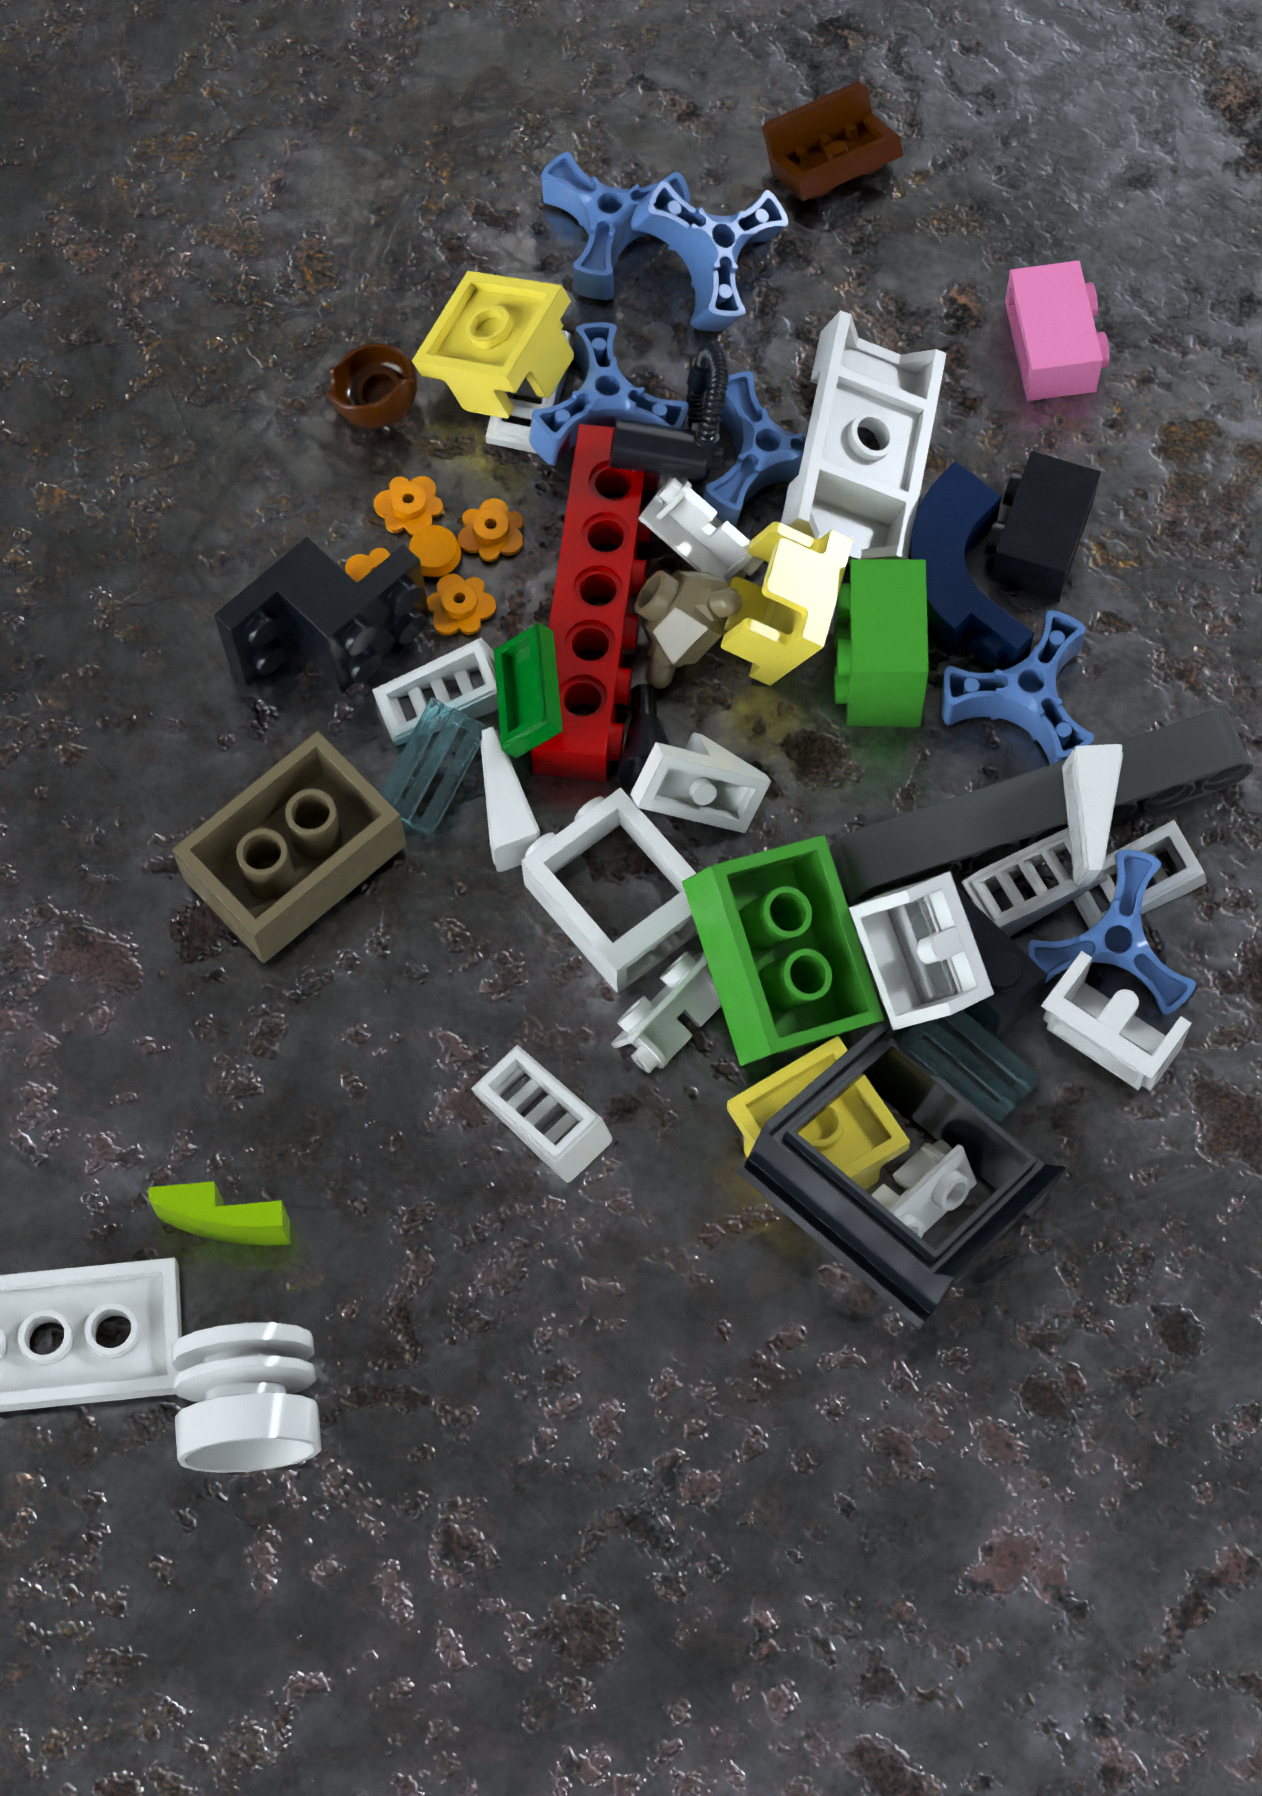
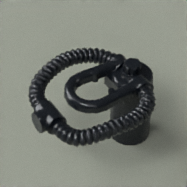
[609,342,729,486]

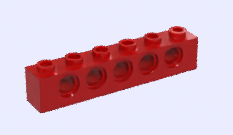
[531,424,660,782]

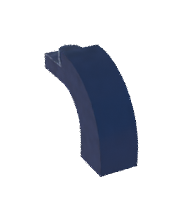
[909,461,1034,670]

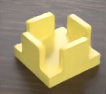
[412,271,574,419]
[721,522,853,686]
[727,1036,910,1190]

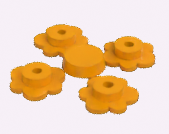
[345,476,524,635]

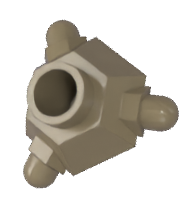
[634,570,743,689]

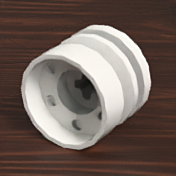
[171,1322,322,1473]

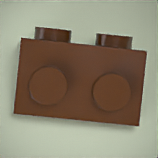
[762,81,903,201]

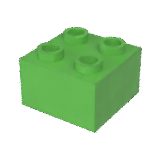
[834,559,928,727]

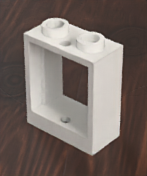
[521,787,698,994]

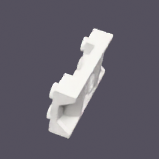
[781,311,947,564]

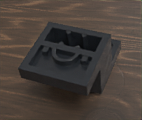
[214,537,430,694]

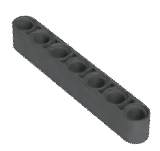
[829,710,1253,907]

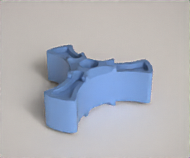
[541,152,690,300]
[631,180,788,332]
[529,322,688,466]
[702,371,806,528]
[940,610,1094,765]
[1028,849,1196,1015]

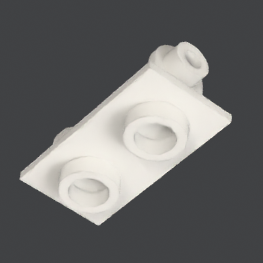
[638,477,764,583]
[611,952,721,1073]
[871,1139,977,1238]

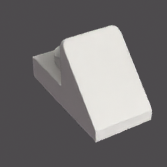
[630,732,771,833]

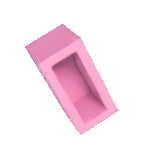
[1005,260,1110,401]

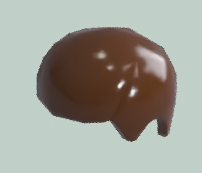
[326,342,417,429]

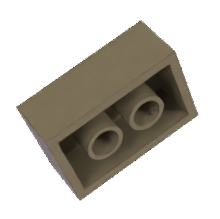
[172,730,407,964]

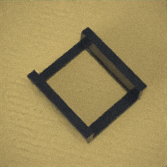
[736,1021,1067,1329]

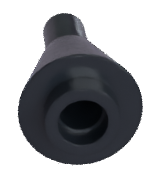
[617,684,670,788]

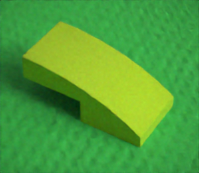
[148,1181,291,1246]

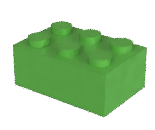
[682,834,884,1066]

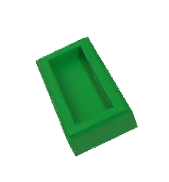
[493,622,563,758]

